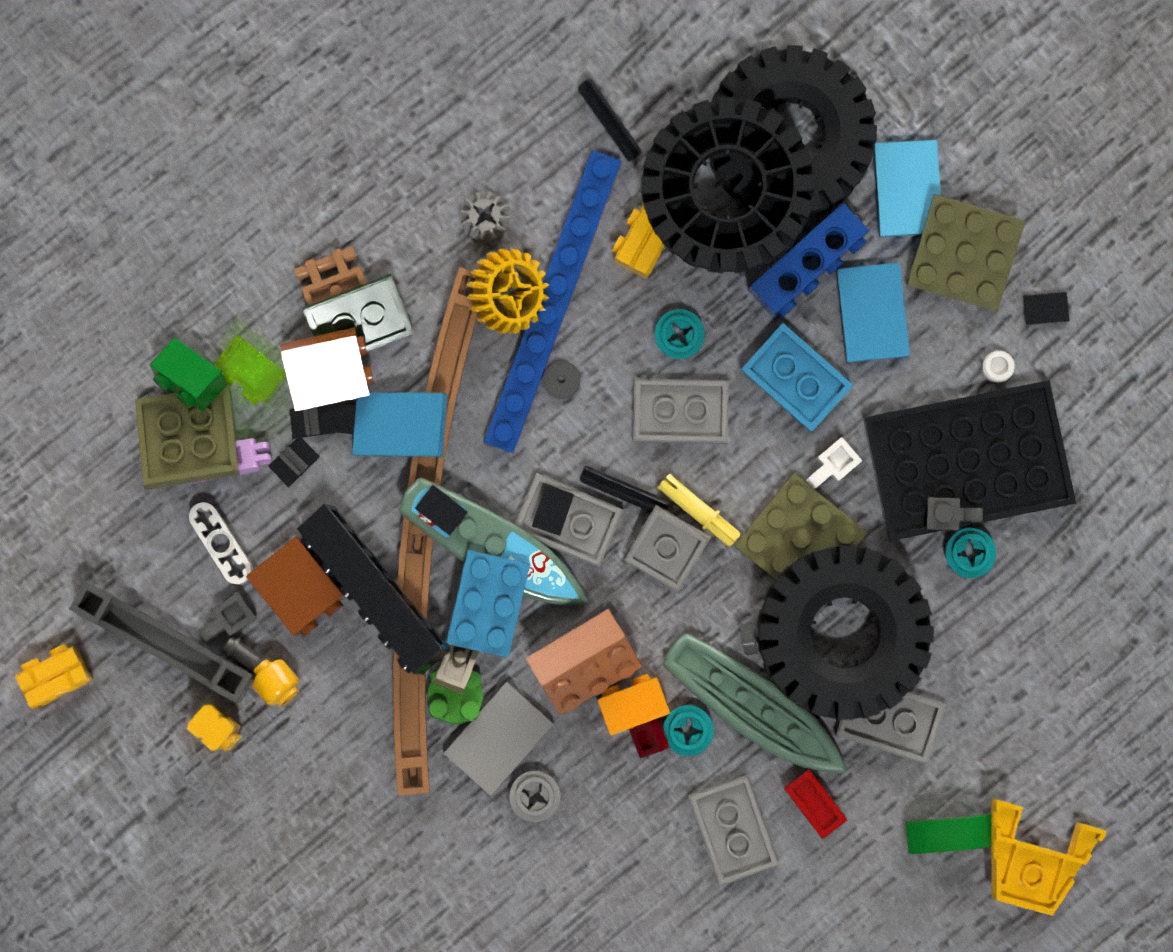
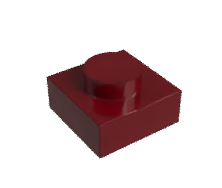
[629,718,670,759]

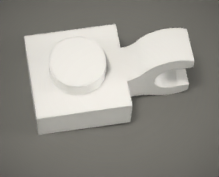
[806,437,862,489]

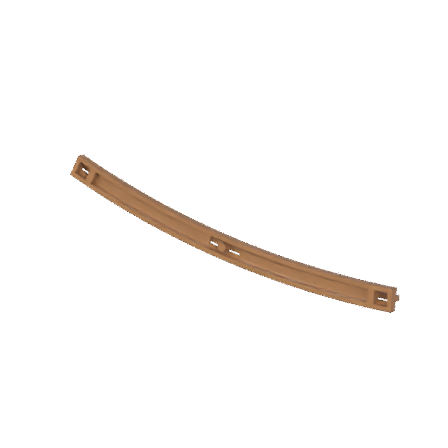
[393,267,479,796]

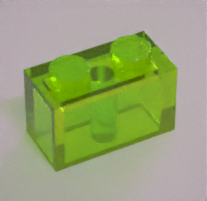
[214,334,287,406]

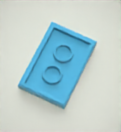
[874,140,941,238]

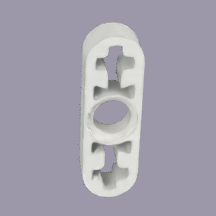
[189,502,253,585]

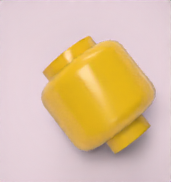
[252,659,299,707]

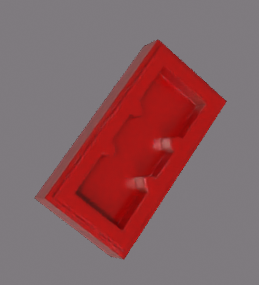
[783,769,848,840]

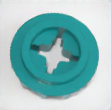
[654,309,705,360]
[945,528,996,578]
[663,705,714,756]

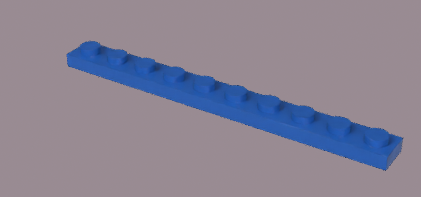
[484,150,622,454]

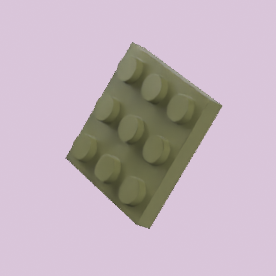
[906,194,1026,312]
[135,384,240,490]
[734,473,867,581]

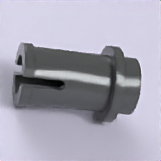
[221,636,264,673]

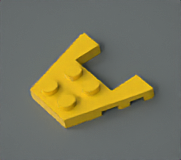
[991,798,1107,916]

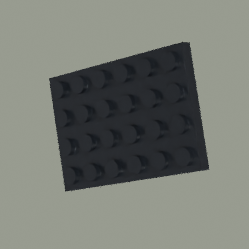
[863,380,1076,542]

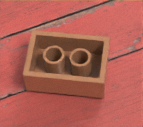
[526,609,642,716]

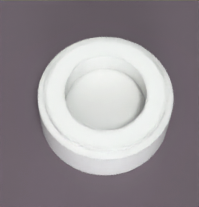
[982,351,1015,383]

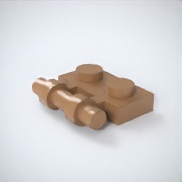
[294,247,367,305]

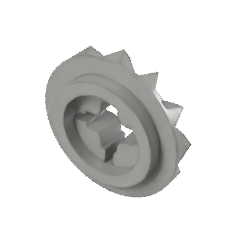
[460,191,510,241]
[509,771,560,822]

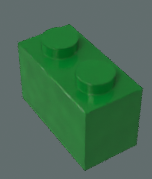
[149,337,227,412]

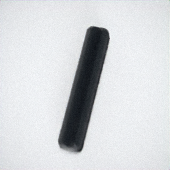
[578,79,641,161]
[580,466,669,513]

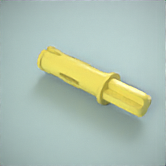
[657,473,740,547]

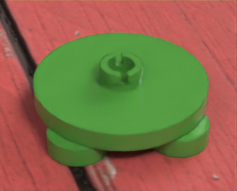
[427,669,483,724]

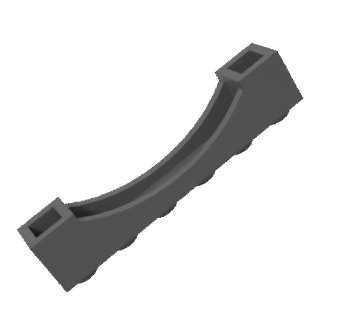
[69,582,256,703]

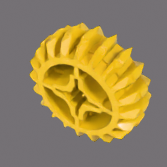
[467,249,550,334]

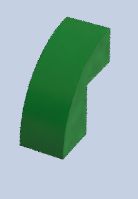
[905,814,991,854]

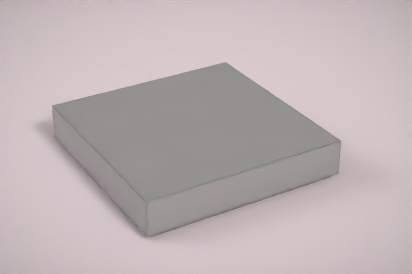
[624,505,711,592]

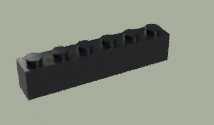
[297,504,451,675]

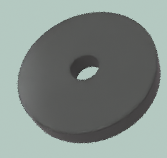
[543,361,580,399]

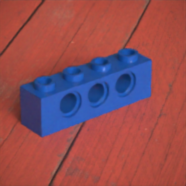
[748,203,869,318]

